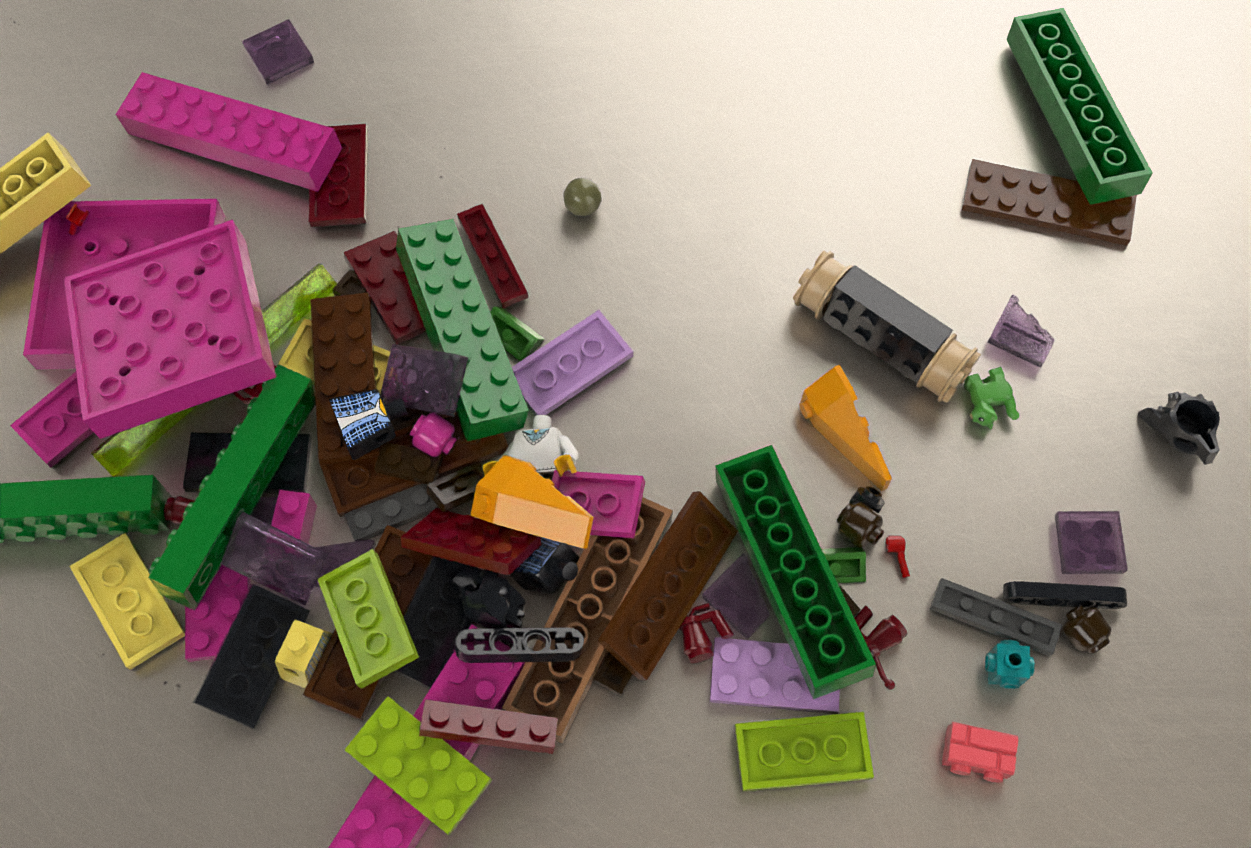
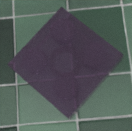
[242,19,314,85]
[1055,511,1128,574]

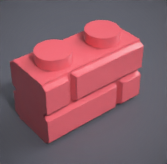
[942,722,1018,783]

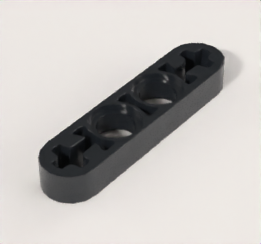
[1003,581,1127,609]
[455,627,584,663]

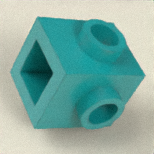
[985,640,1035,689]

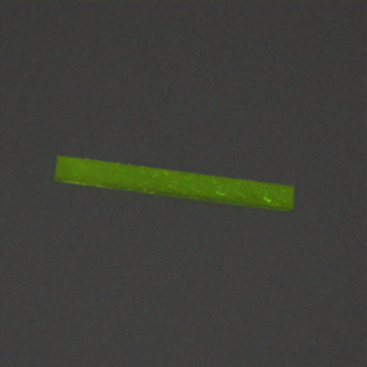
[91,263,337,477]

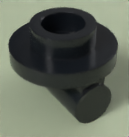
[849,486,885,514]

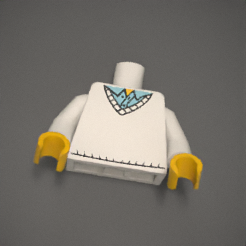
[483,415,579,481]

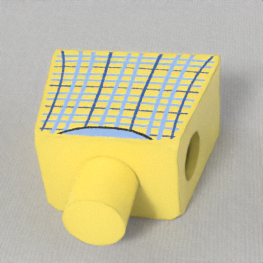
[275,619,333,688]

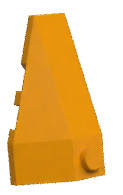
[799,364,892,491]
[471,455,594,549]

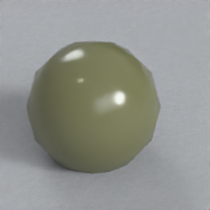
[563,178,602,217]

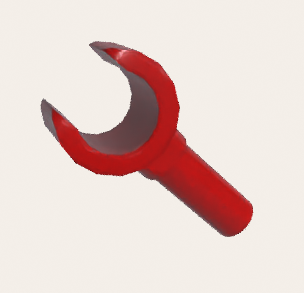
[66,204,90,235]
[885,535,910,578]

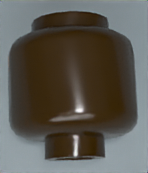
[837,502,884,548]
[1062,605,1111,654]

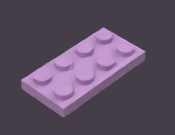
[512,310,633,416]
[710,637,840,714]

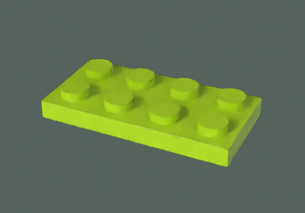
[318,549,419,689]
[345,696,492,836]
[734,712,874,792]

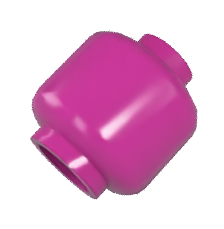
[409,413,457,457]

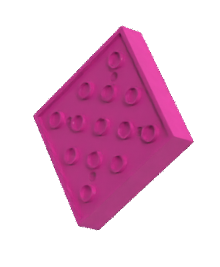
[23,199,226,370]
[64,219,276,439]

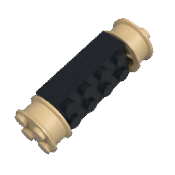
[793,251,981,403]

